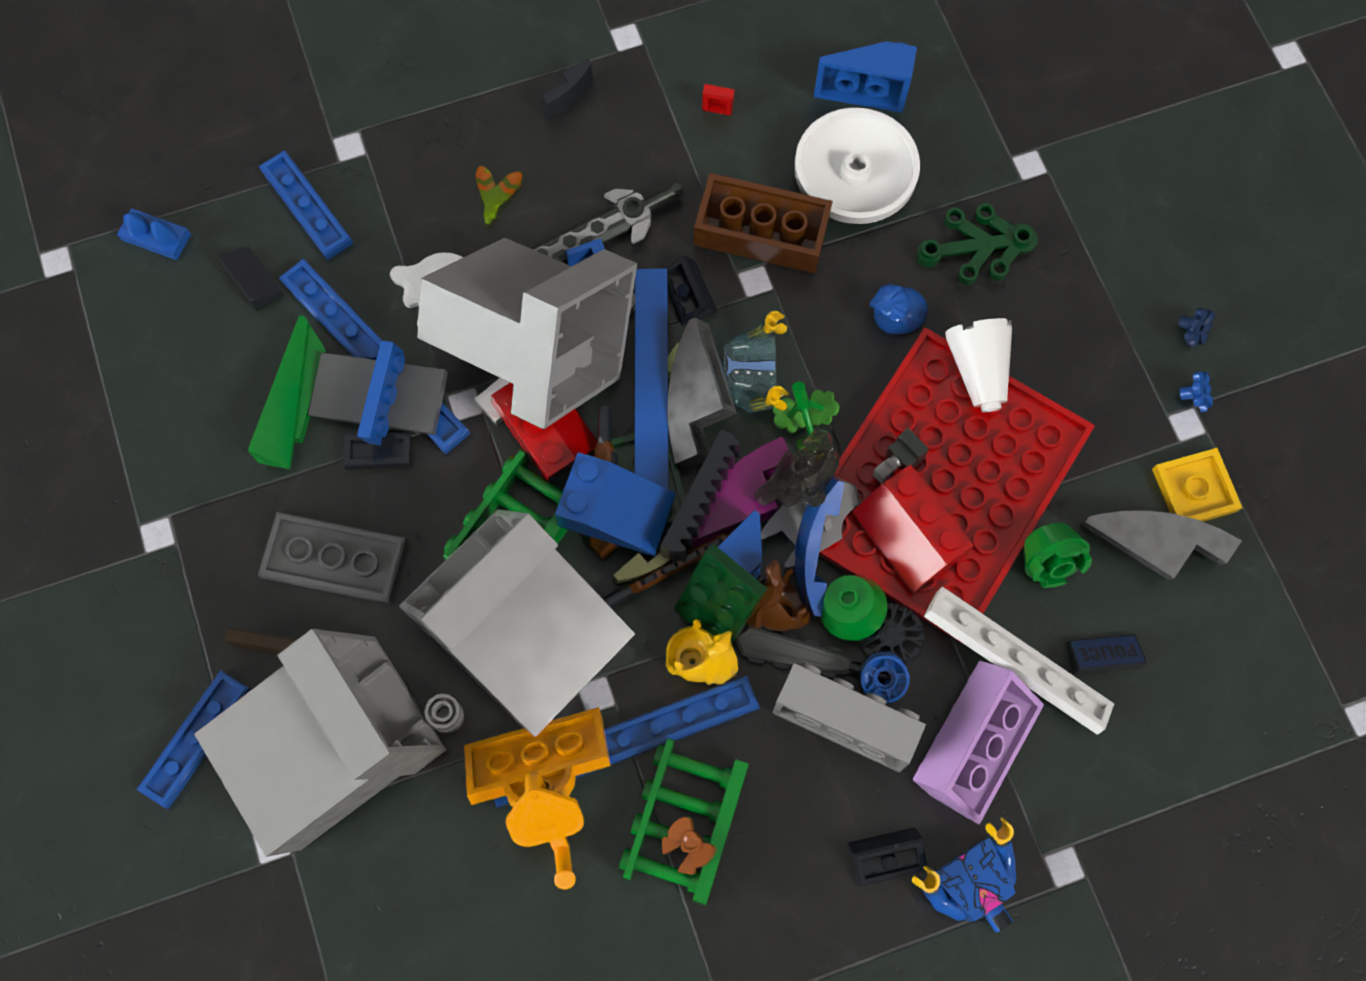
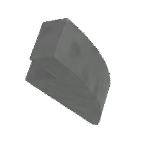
[668,318,737,468]
[1081,511,1242,580]

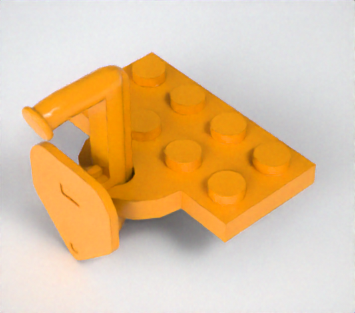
[464,707,611,889]

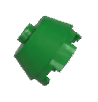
[1024,523,1092,588]
[820,575,887,641]

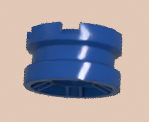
[859,651,910,703]

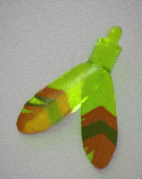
[476,166,522,224]

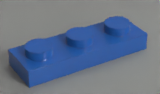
[357,340,405,446]

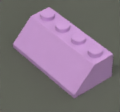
[913,661,1044,824]

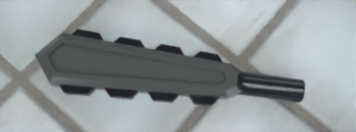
[735,626,888,683]

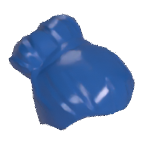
[869,283,928,334]

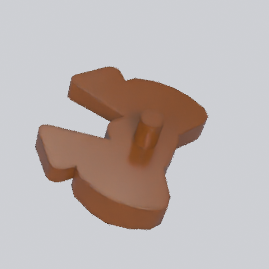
[662,817,717,874]

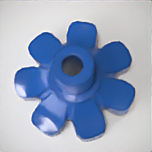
[1180,371,1213,412]

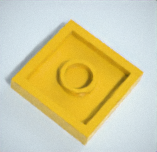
[1152,448,1243,522]

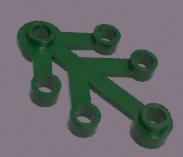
[916,203,1038,285]

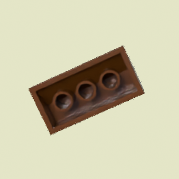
[694,173,833,274]

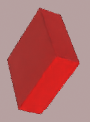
[702,84,735,116]

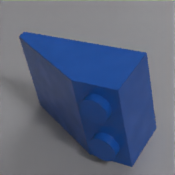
[814,41,917,113]
[555,452,676,557]

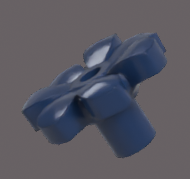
[1178,307,1215,348]

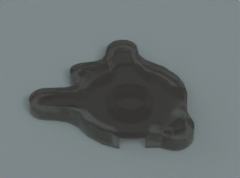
[755,428,839,507]

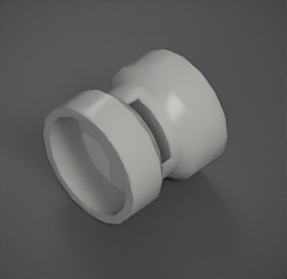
[424,694,464,734]

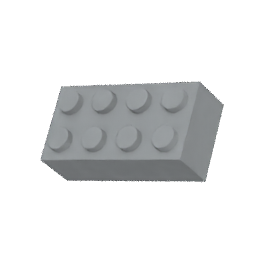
[772,663,926,772]

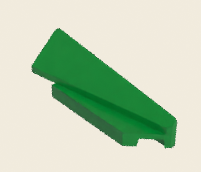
[248,315,327,469]

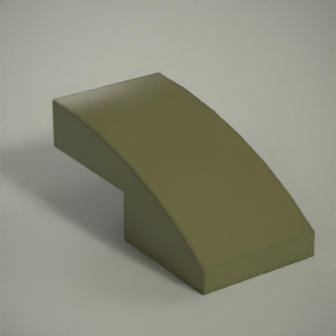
[612,552,672,585]

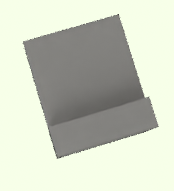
[417,238,637,429]
[399,509,635,737]
[194,629,447,857]

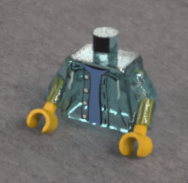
[721,311,789,413]

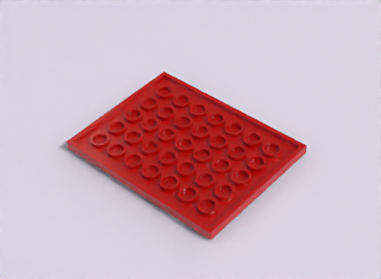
[819,327,1095,645]

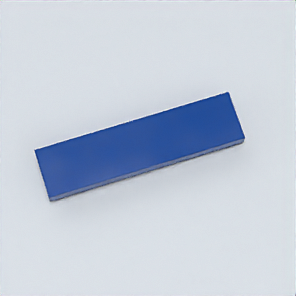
[259,150,353,261]
[136,670,252,809]

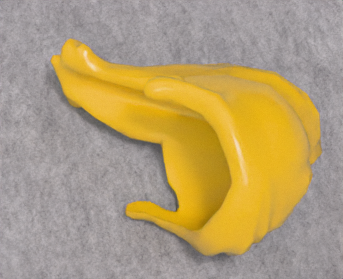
[665,619,738,685]

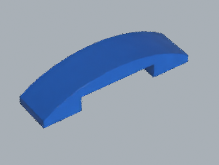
[795,475,845,616]

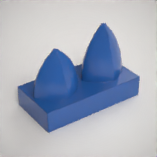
[117,208,191,260]

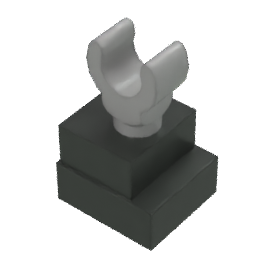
[873,428,929,484]

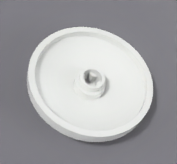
[794,108,920,224]

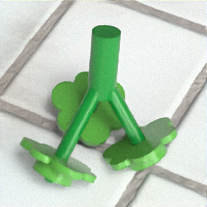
[773,382,840,453]

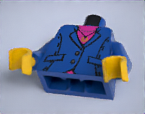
[912,817,1017,933]

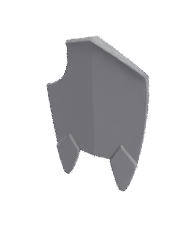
[761,471,861,569]

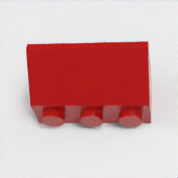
[491,383,597,481]
[851,465,974,594]

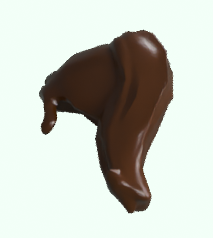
[746,560,810,632]

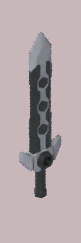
[528,182,684,262]

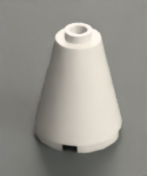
[945,318,1012,412]

